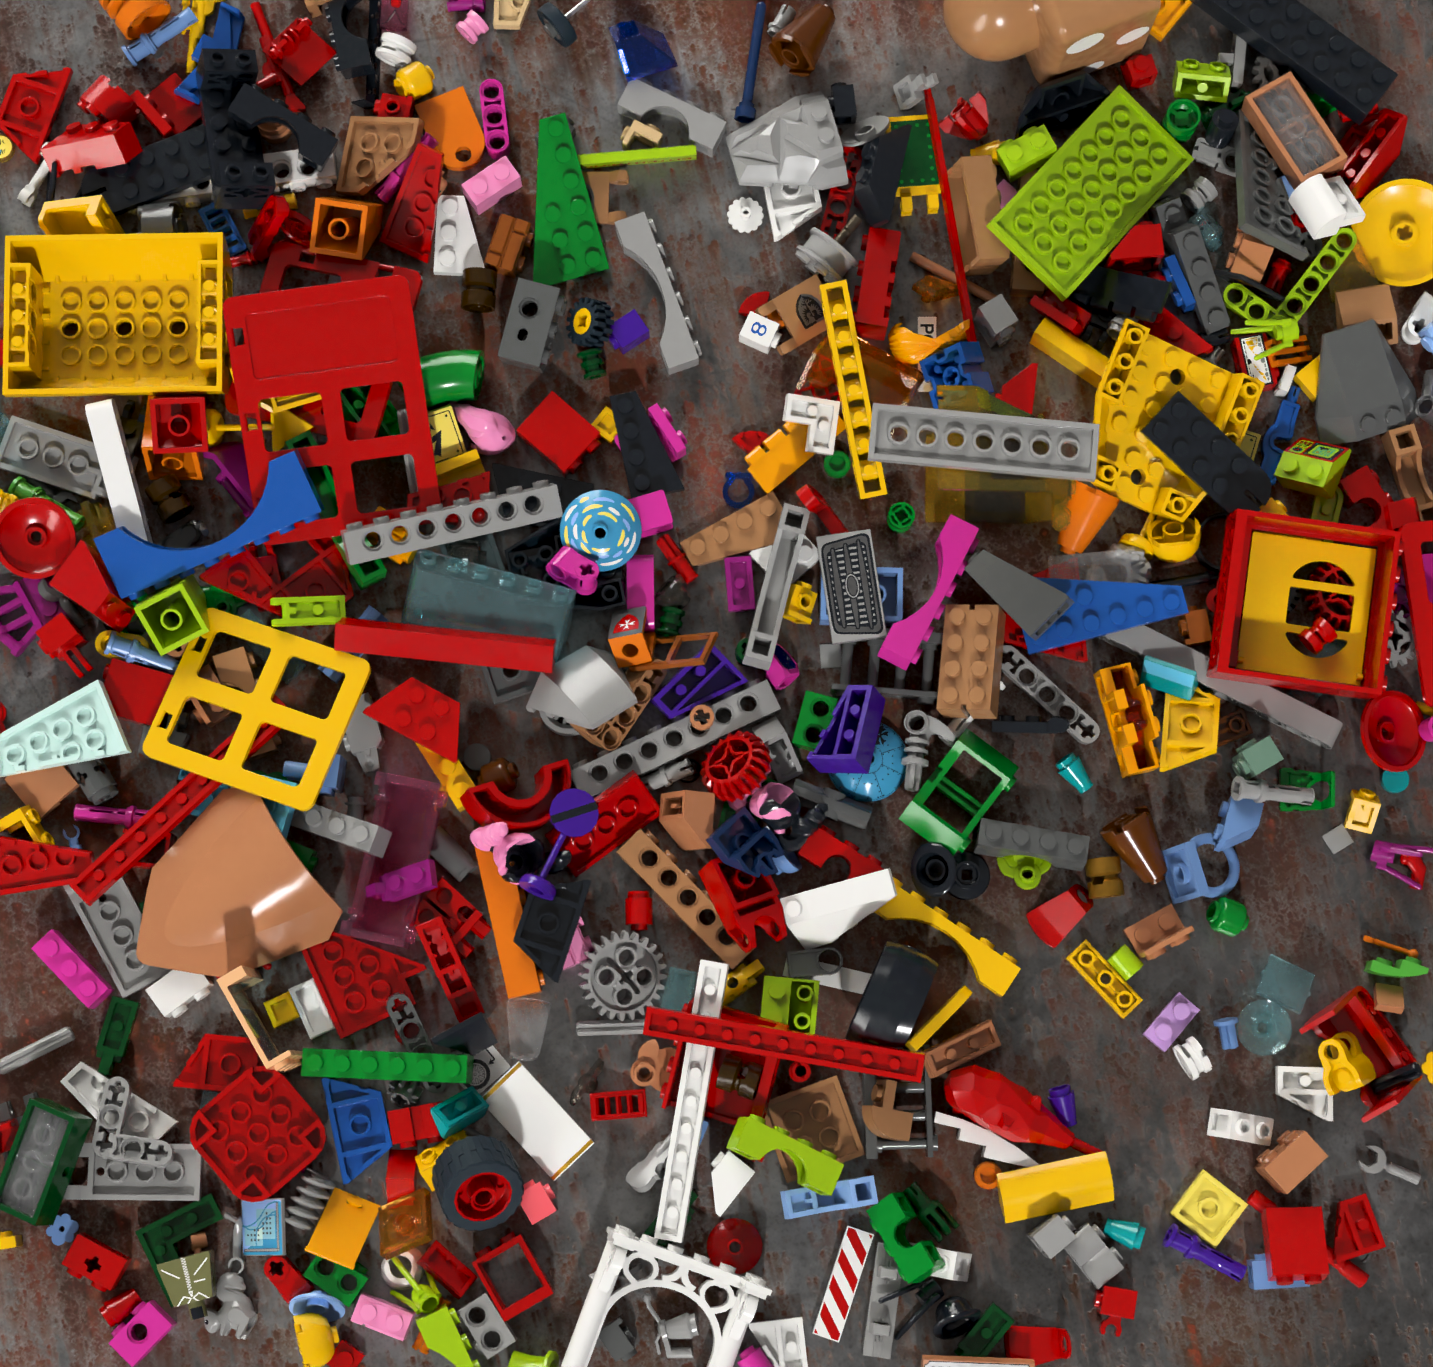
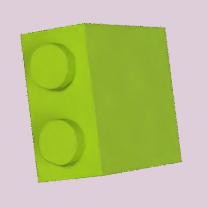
[134,574,210,656]

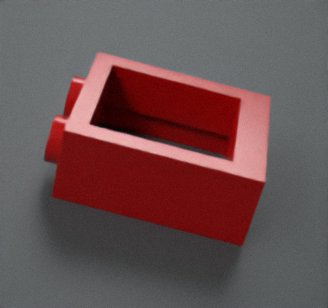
[471,1231,555,1322]

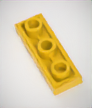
[1065,939,1143,1019]

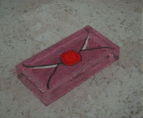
[380,0,409,31]

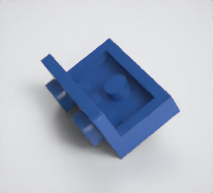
[1161,254,1196,314]

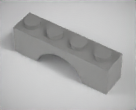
[617,77,727,158]
[290,804,392,858]

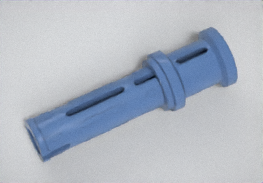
[121,6,199,67]
[103,631,180,675]

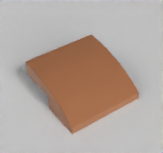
[5,765,80,820]

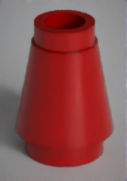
[99,1288,142,1328]

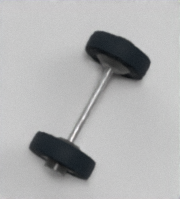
[537,0,590,48]

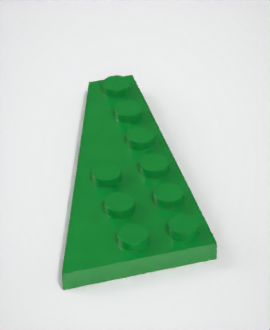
[533,113,609,286]

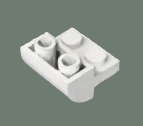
[1288,174,1366,240]

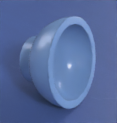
[772,850,802,875]

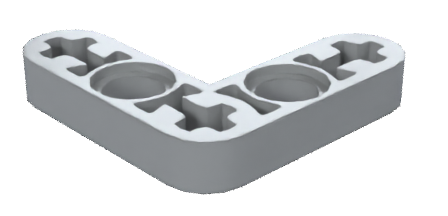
[92,1077,174,1168]

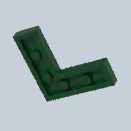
[135,1193,224,1308]

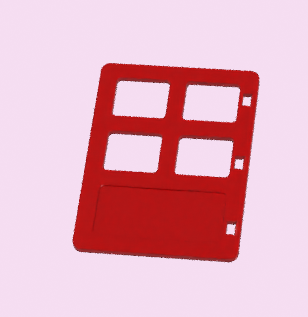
[223,275,441,545]

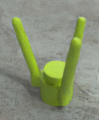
[1230,318,1299,361]
[388,1252,442,1315]

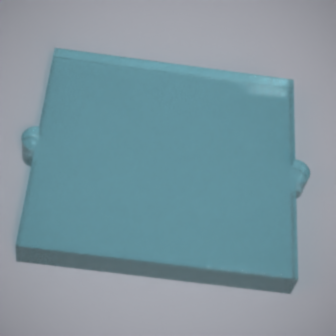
[1256,954,1315,1014]

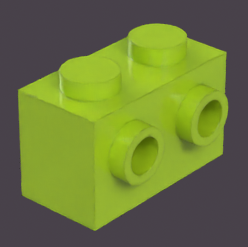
[1172,59,1231,103]
[996,124,1057,183]

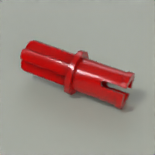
[656,534,699,586]

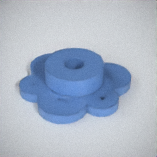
[46,1213,79,1246]

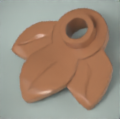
[630,1038,676,1091]

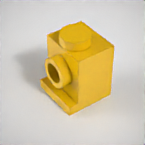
[783,581,818,624]

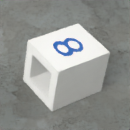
[739,311,782,354]

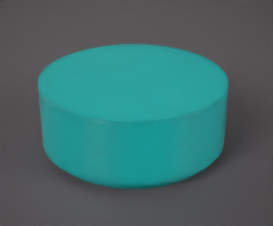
[1380,770,1409,793]

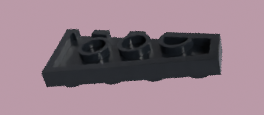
[609,391,684,499]

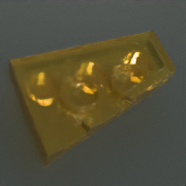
[1321,225,1380,303]

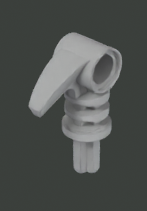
[901,710,957,792]

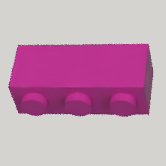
[31,929,115,1009]

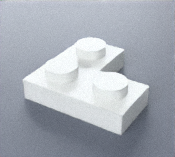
[782,393,840,456]

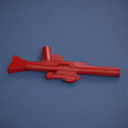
[250,2,306,112]

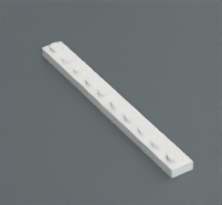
[654,959,729,1243]

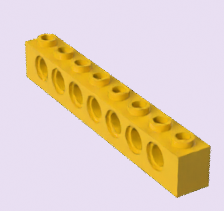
[818,280,887,499]

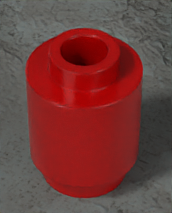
[625,891,653,931]

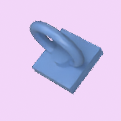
[1162,833,1240,905]

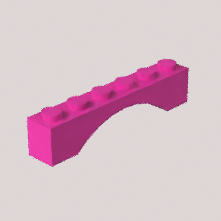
[877,514,980,671]

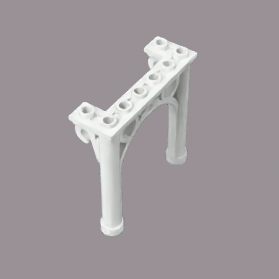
[561,1224,772,1367]

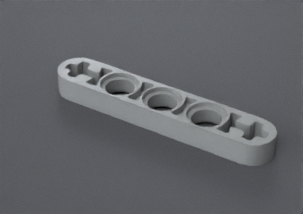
[1001,645,1100,745]

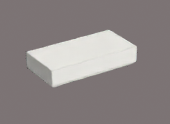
[288,978,336,1040]

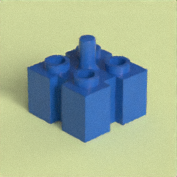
[919,341,995,411]

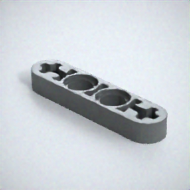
[386,992,448,1093]

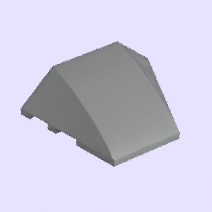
[526,645,638,730]

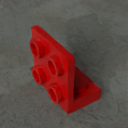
[130,73,202,139]

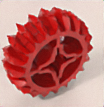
[1305,562,1372,631]
[700,730,772,803]

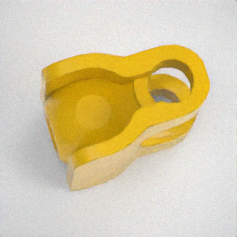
[1318,1031,1376,1096]

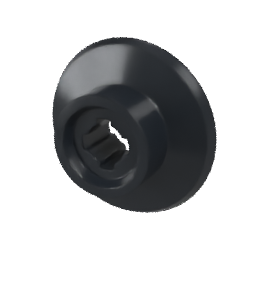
[948,851,990,900]

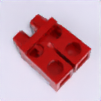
[407,877,492,959]

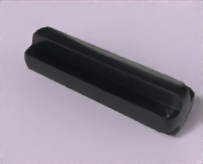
[1370,1062,1423,1095]

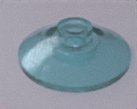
[1236,1000,1292,1056]

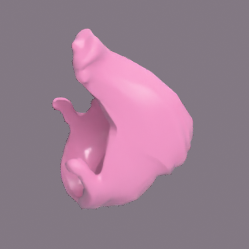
[448,401,516,456]

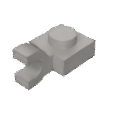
[893,73,939,110]

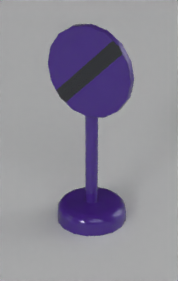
[519,788,599,900]

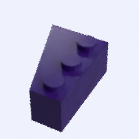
[650,645,748,719]
[806,685,886,774]

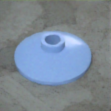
[289,1290,346,1322]

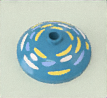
[560,490,642,571]

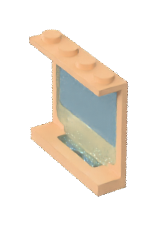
[217,965,303,1072]

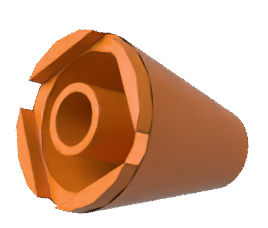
[1057,480,1120,557]

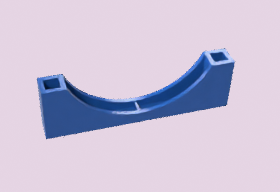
[93,449,325,601]

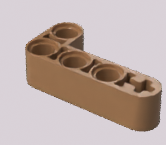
[570,657,667,751]

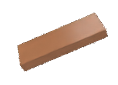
[920,1020,1001,1078]

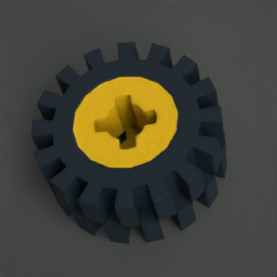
[566,297,614,348]

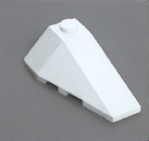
[780,868,897,950]

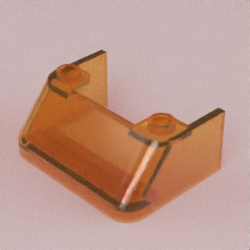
[795,334,925,437]

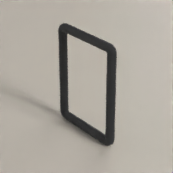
[1214,269,1285,302]

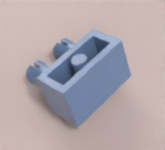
[283,754,347,797]

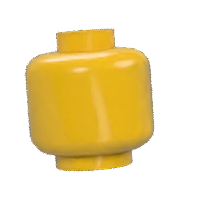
[394,61,435,101]

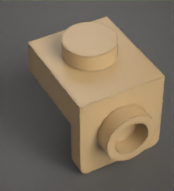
[620,119,663,151]

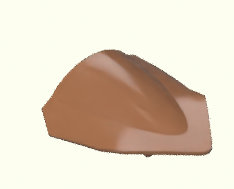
[136,788,343,977]

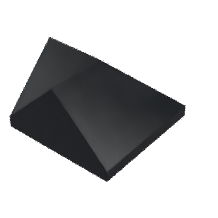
[431,1012,498,1056]

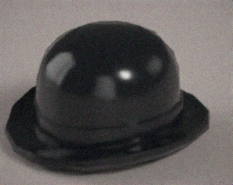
[911,842,957,898]
[933,1296,981,1340]

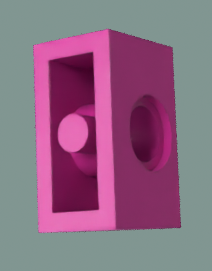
[108,1300,177,1367]

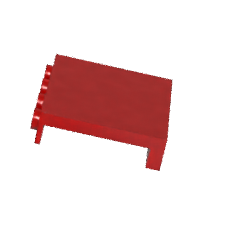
[660,998,790,1125]

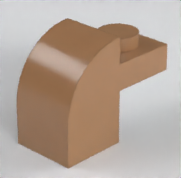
[862,1079,914,1141]

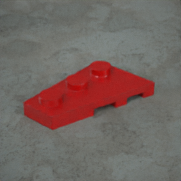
[407,471,491,525]

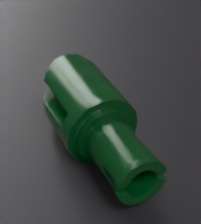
[903,1181,960,1243]

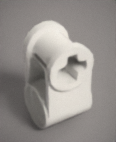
[1401,291,1433,345]

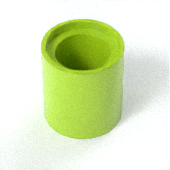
[1107,944,1144,981]

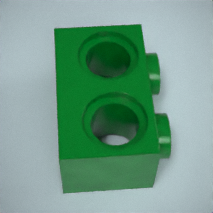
[791,690,838,752]
[303,1256,371,1307]

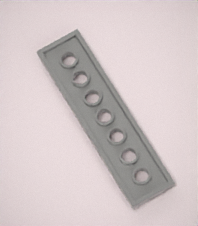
[868,403,1100,482]

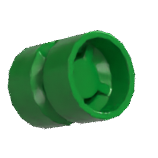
[1161,98,1201,144]

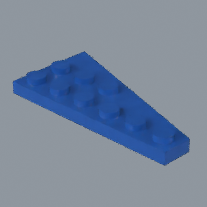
[1022,577,1189,655]

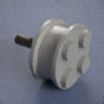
[795,214,862,283]

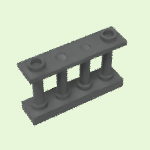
[830,628,943,705]
[862,1045,938,1159]

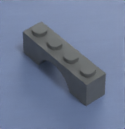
[974,818,1090,872]

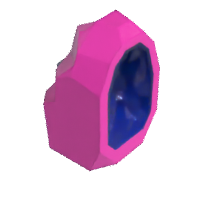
[764,643,800,691]

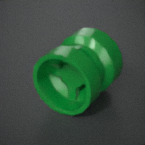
[887,502,915,533]

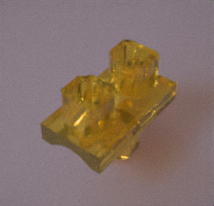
[76,501,116,550]

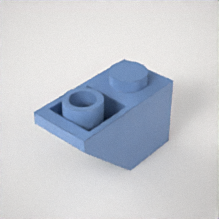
[1212,796,1264,852]

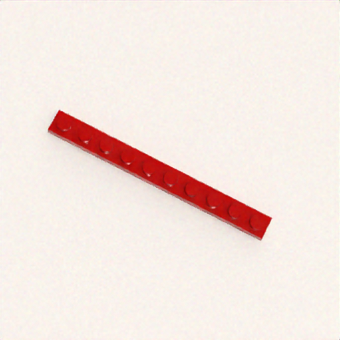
[69,694,287,906]
[643,1006,926,1083]

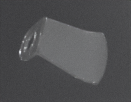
[507,998,551,1061]

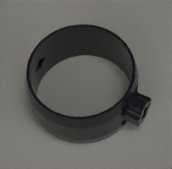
[845,941,939,1049]

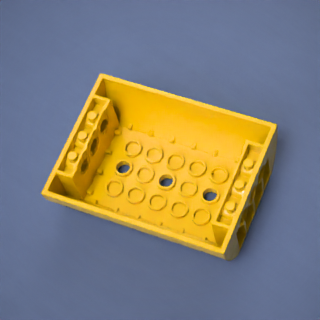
[2,232,233,397]

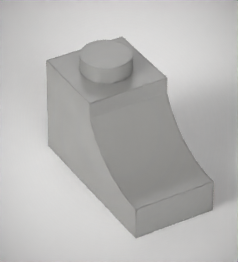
[752,716,804,784]

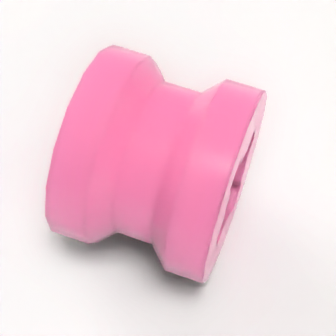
[456,10,489,44]

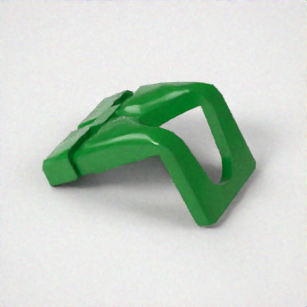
[1279,768,1335,812]

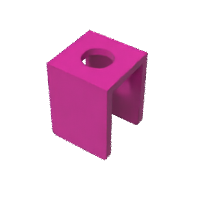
[628,490,673,539]

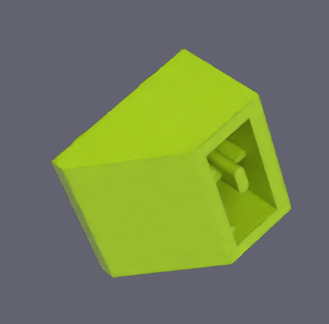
[760,975,820,1034]

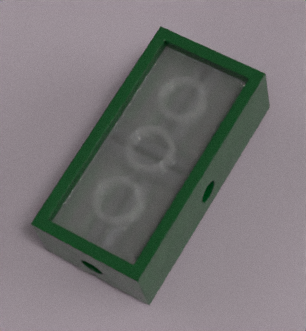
[0,1098,93,1226]

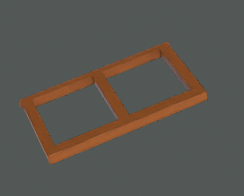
[629,632,719,672]

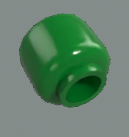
[1206,897,1249,937]

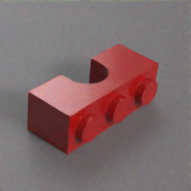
[1338,465,1399,551]
[797,825,884,880]

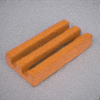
[1264,335,1313,368]

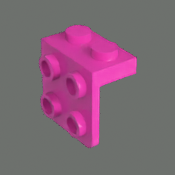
[614,403,688,463]

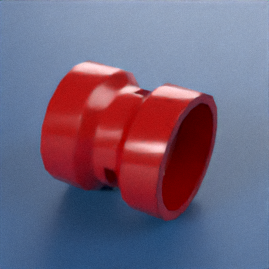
[1298,617,1338,655]

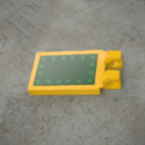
[885,114,941,216]

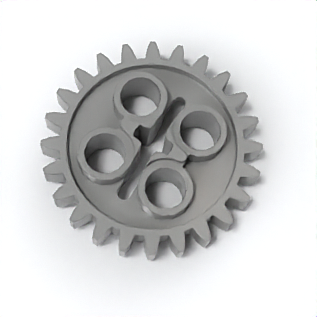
[578,930,667,1021]

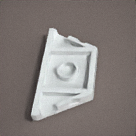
[763,184,822,242]

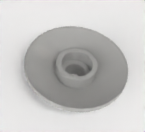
[840,116,890,147]

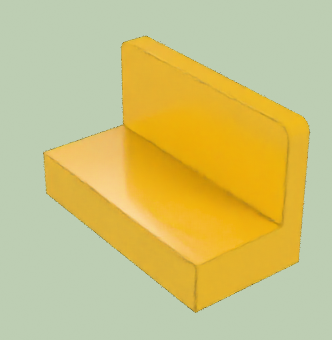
[436,449,485,486]

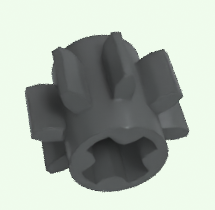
[387,1080,424,1108]

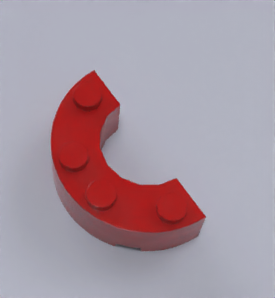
[460,758,571,835]

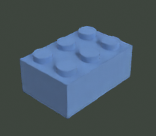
[819,567,903,627]

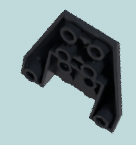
[504,517,627,611]

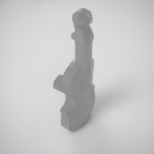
[626,1132,672,1193]

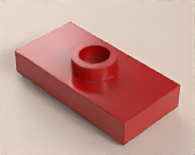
[416,1240,478,1300]

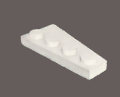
[60,1062,179,1143]

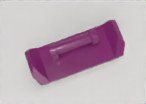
[203,441,261,519]

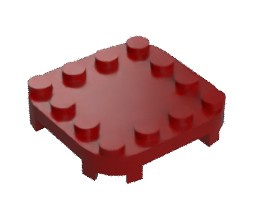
[190,1066,327,1202]

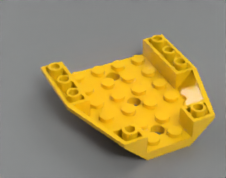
[1091,318,1265,523]

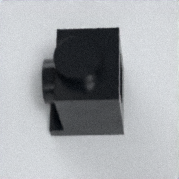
[827,82,857,126]

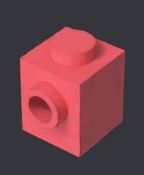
[520,1179,558,1225]

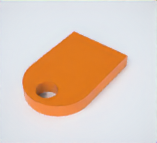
[414,86,486,171]

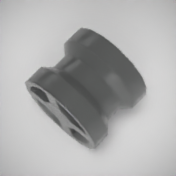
[1294,232,1323,263]

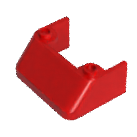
[1299,986,1423,1123]

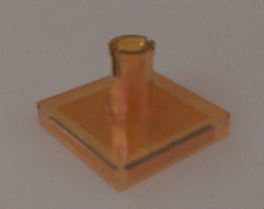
[378,1187,433,1260]

